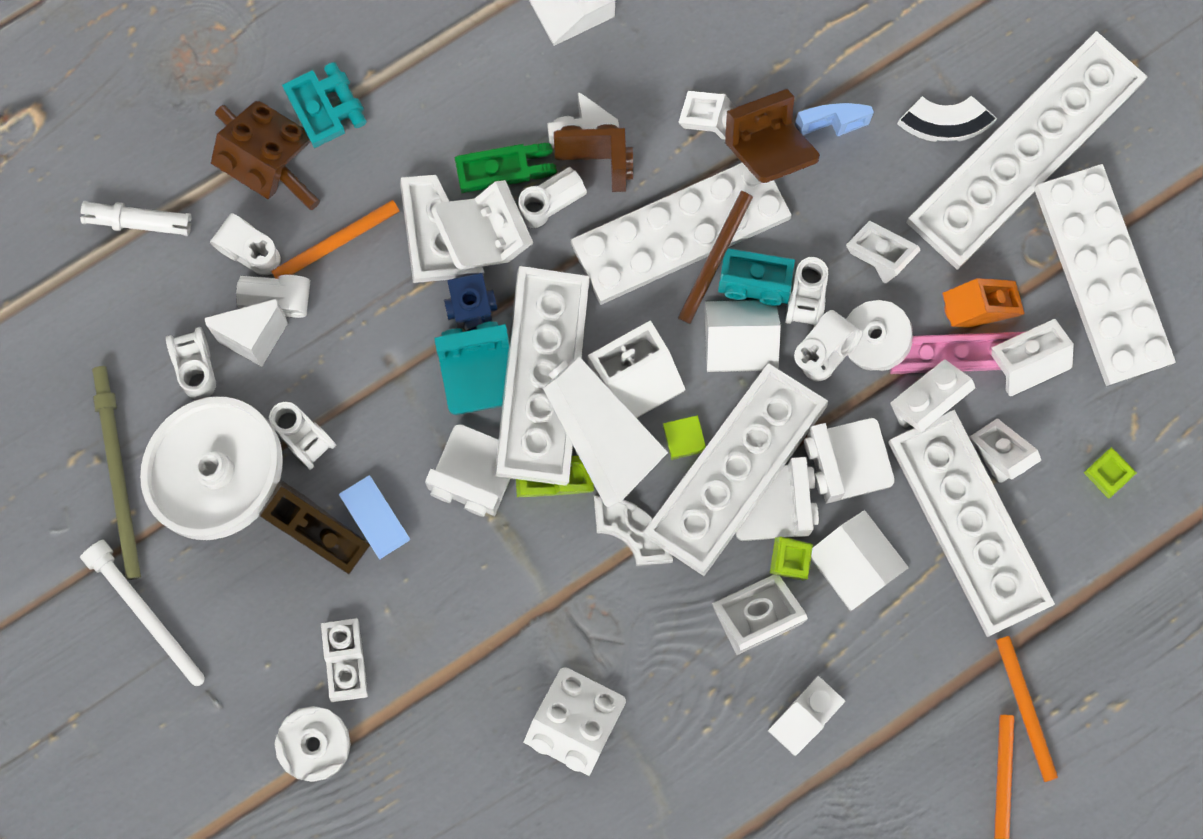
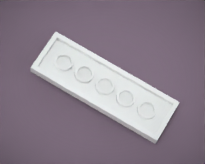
[571,163,792,305]
[1034,164,1176,386]
[495,266,590,486]
[644,363,828,576]
[888,410,1055,637]

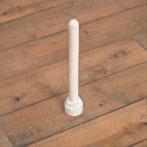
[80,540,205,686]

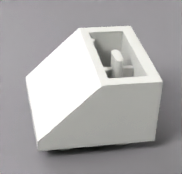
[588,320,685,418]

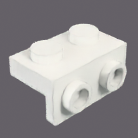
[890,359,975,432]

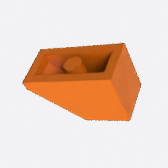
[942,278,1025,327]

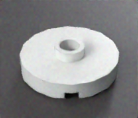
[846,300,913,371]
[275,706,351,782]

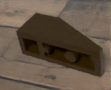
[259,479,370,574]

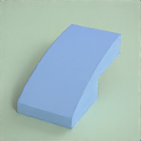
[795,103,874,137]
[339,475,410,560]

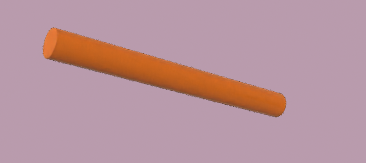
[271,200,400,279]
[996,636,1058,782]
[994,715,1014,839]

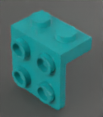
[434,322,509,415]

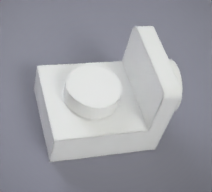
[679,91,736,140]

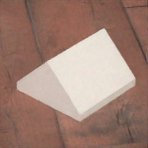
[205,299,288,367]
[705,300,781,372]
[811,510,909,611]
[712,574,808,655]

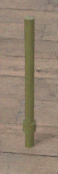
[92,366,141,580]

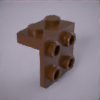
[725,89,820,183]
[211,101,310,199]
[553,124,633,192]

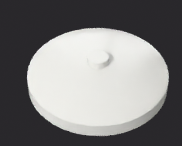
[140,397,283,540]

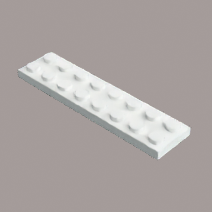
[906,31,1148,270]

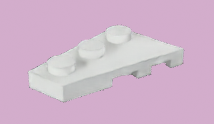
[400,175,485,283]

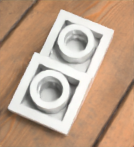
[321,618,368,702]

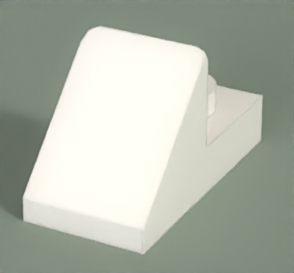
[547,93,619,148]
[846,221,920,283]
[969,418,1041,483]
[768,676,845,756]

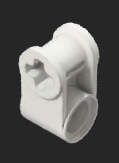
[210,213,281,276]
[785,257,828,327]
[794,310,862,381]
[166,327,216,400]
[269,402,336,470]

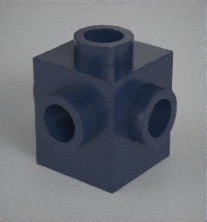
[444,273,497,331]

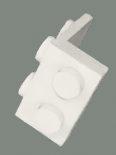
[431,180,533,270]
[804,418,895,504]
[425,425,511,517]
[736,457,819,541]
[523,668,626,776]

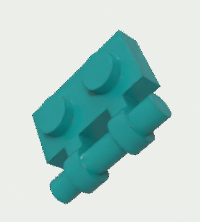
[282,62,367,148]

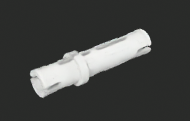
[80,201,192,236]

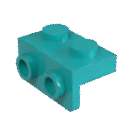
[718,249,795,306]

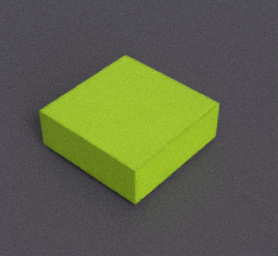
[663,415,706,460]
[1083,447,1137,499]
[770,536,813,581]

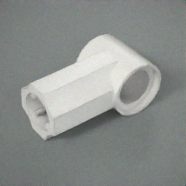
[518,167,587,228]
[236,275,311,318]

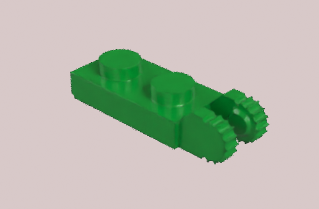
[454,143,557,194]

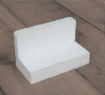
[992,319,1074,396]

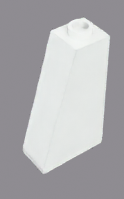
[543,357,668,507]

